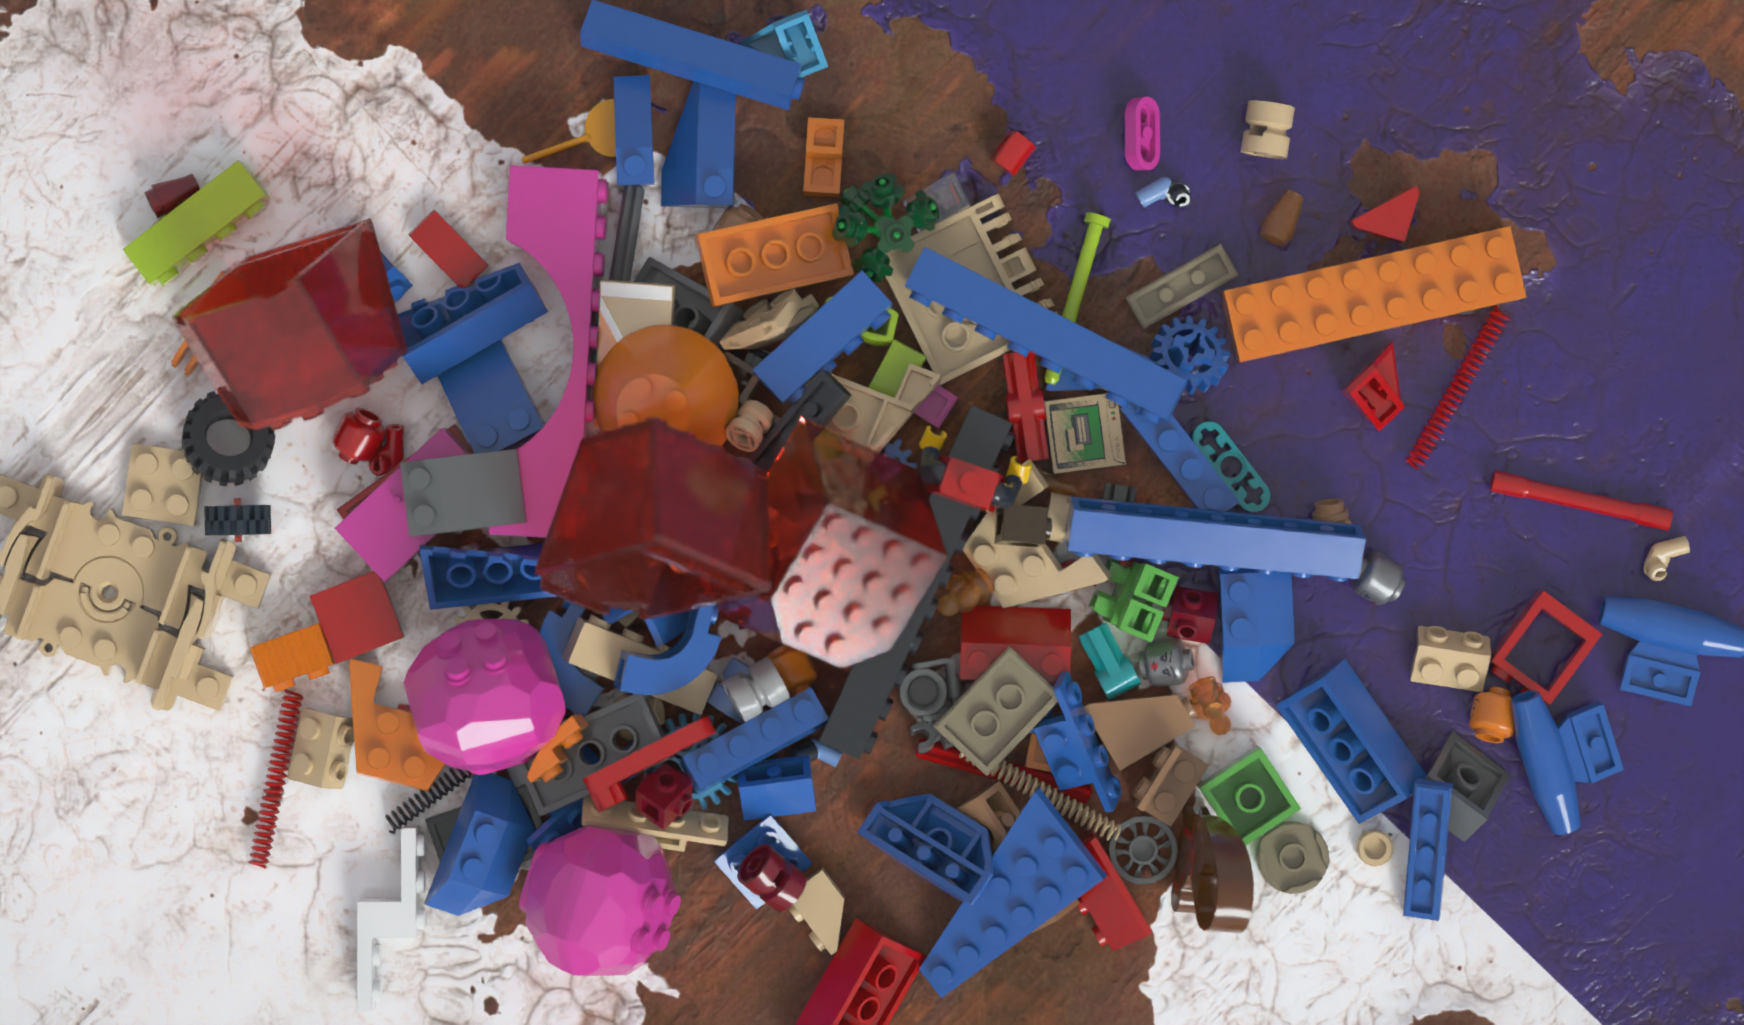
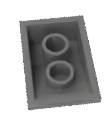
[634,257,745,353]
[400,449,527,537]

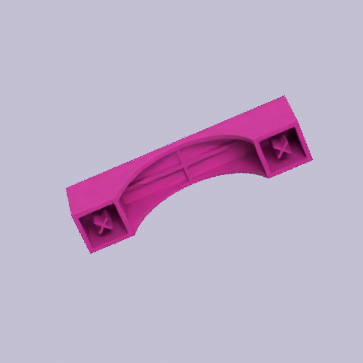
[489,165,609,539]

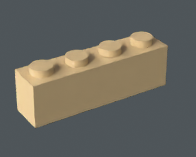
[562,615,718,715]

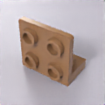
[1132,741,1209,827]

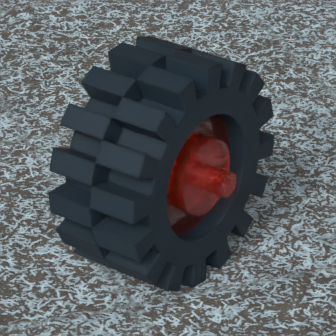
[204,498,271,542]

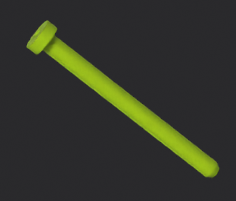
[1044,212,1111,385]

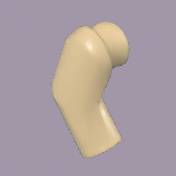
[1644,536,1690,581]

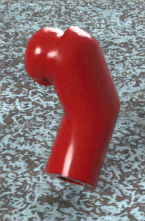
[368,424,404,476]

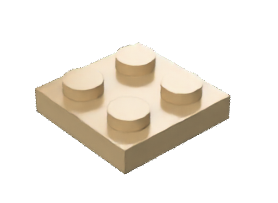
[122,443,203,526]

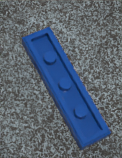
[1403,778,1453,921]

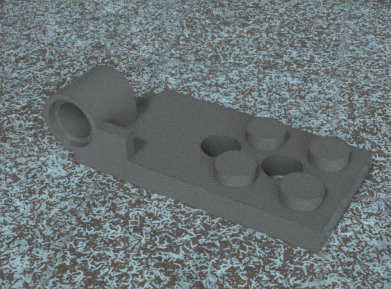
[506,694,674,816]

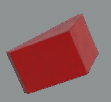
[1348,186,1420,244]

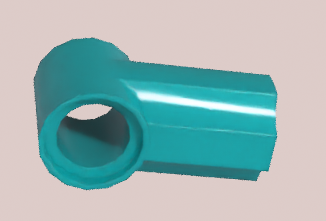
[1078,622,1141,700]

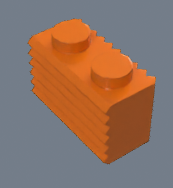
[249,623,336,693]

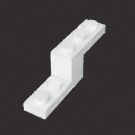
[357,826,426,1011]

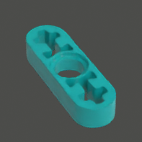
[1191,422,1270,512]

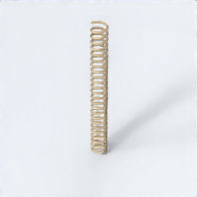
[959,753,1121,841]

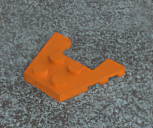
[349,658,446,792]

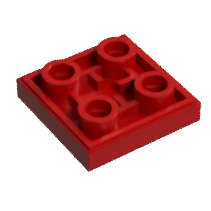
[310,571,405,664]

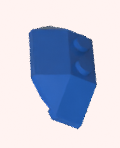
[1216,565,1295,683]
[424,772,535,916]
[857,794,993,906]

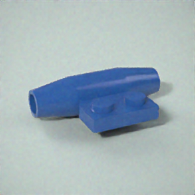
[1598,596,1744,707]
[1511,690,1624,835]

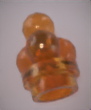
[938,568,994,616]
[1188,676,1232,735]

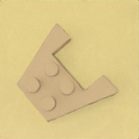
[806,363,942,466]
[963,459,1112,608]

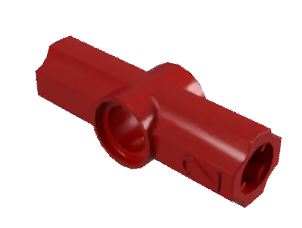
[1003,352,1049,463]

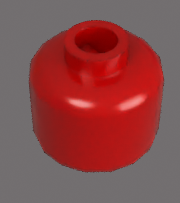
[332,408,386,465]

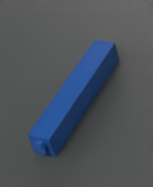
[580,0,806,110]

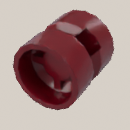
[737,844,807,912]

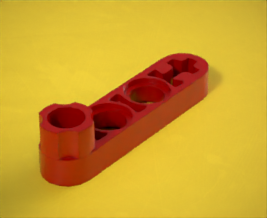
[582,716,716,812]

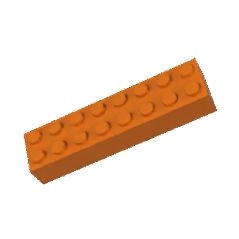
[1221,226,1527,364]

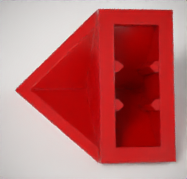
[1340,341,1405,431]

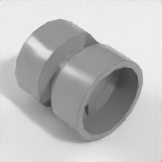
[722,657,790,723]

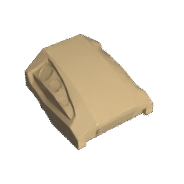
[719,288,819,350]

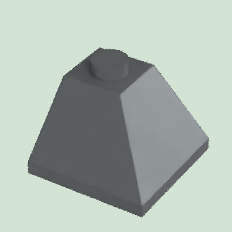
[1425,731,1511,842]

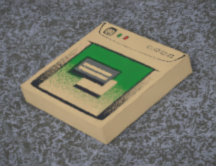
[1044,393,1126,474]

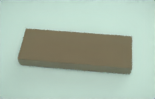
[1125,244,1238,329]

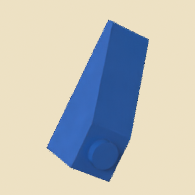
[613,75,655,186]

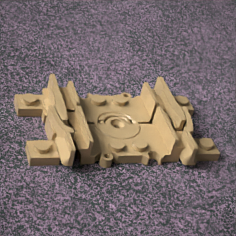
[0,474,272,711]

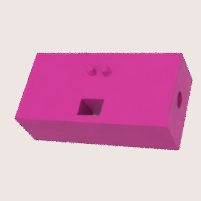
[334,428,470,582]

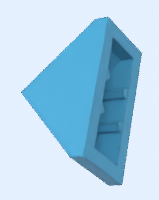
[740,9,829,78]

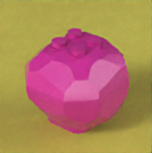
[403,619,565,775]
[519,825,681,976]

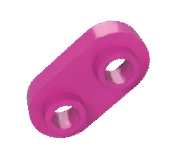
[1124,97,1160,171]

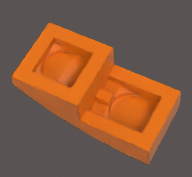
[803,117,845,198]

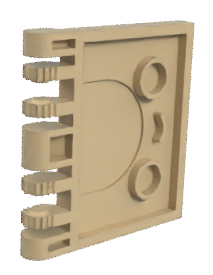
[885,194,1059,386]

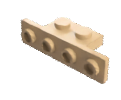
[581,796,728,852]

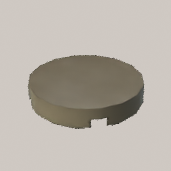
[1256,821,1330,894]

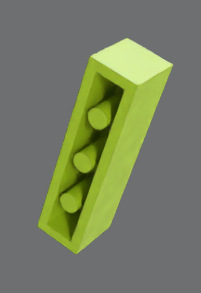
[122,160,270,286]

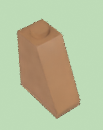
[1083,693,1197,771]

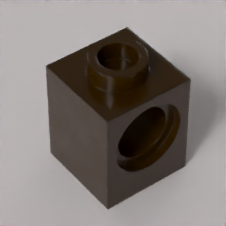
[994,505,1052,548]

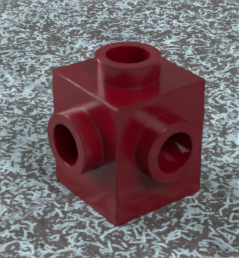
[1162,586,1219,644]
[636,762,693,830]

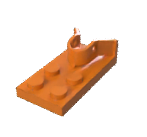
[695,203,854,307]

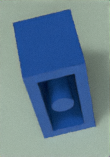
[738,754,816,821]

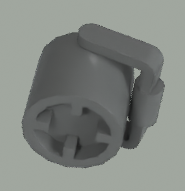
[900,658,962,722]

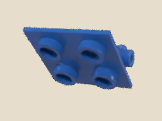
[714,814,813,909]

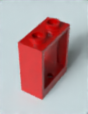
[1490,590,1602,705]

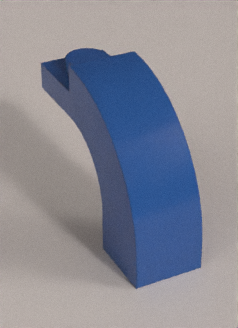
[540,586,605,717]
[613,590,722,695]

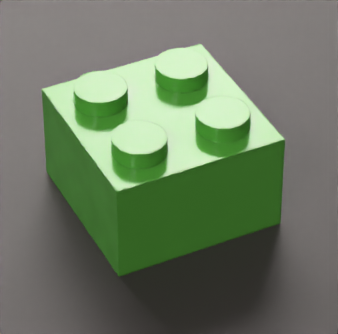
[1197,745,1301,845]

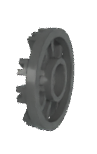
[1109,816,1177,884]

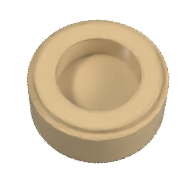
[1356,829,1393,867]

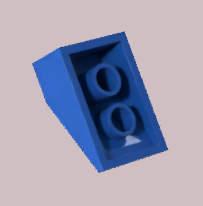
[438,340,546,454]

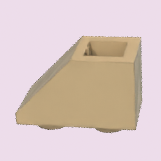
[788,867,845,955]

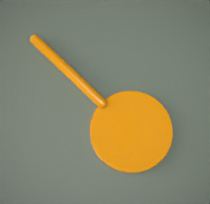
[521,99,616,164]

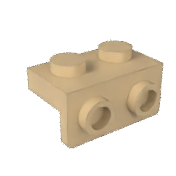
[1410,626,1491,692]
[287,708,354,789]

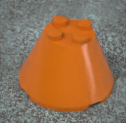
[593,325,739,471]

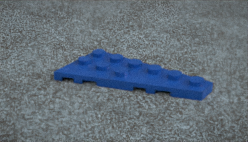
[919,787,1107,998]

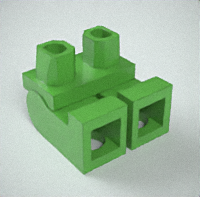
[1089,558,1179,643]

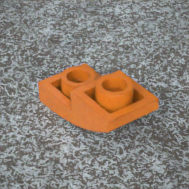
[527,713,589,783]

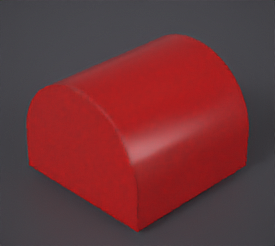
[990,131,1036,177]

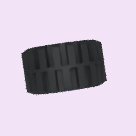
[182,388,276,487]

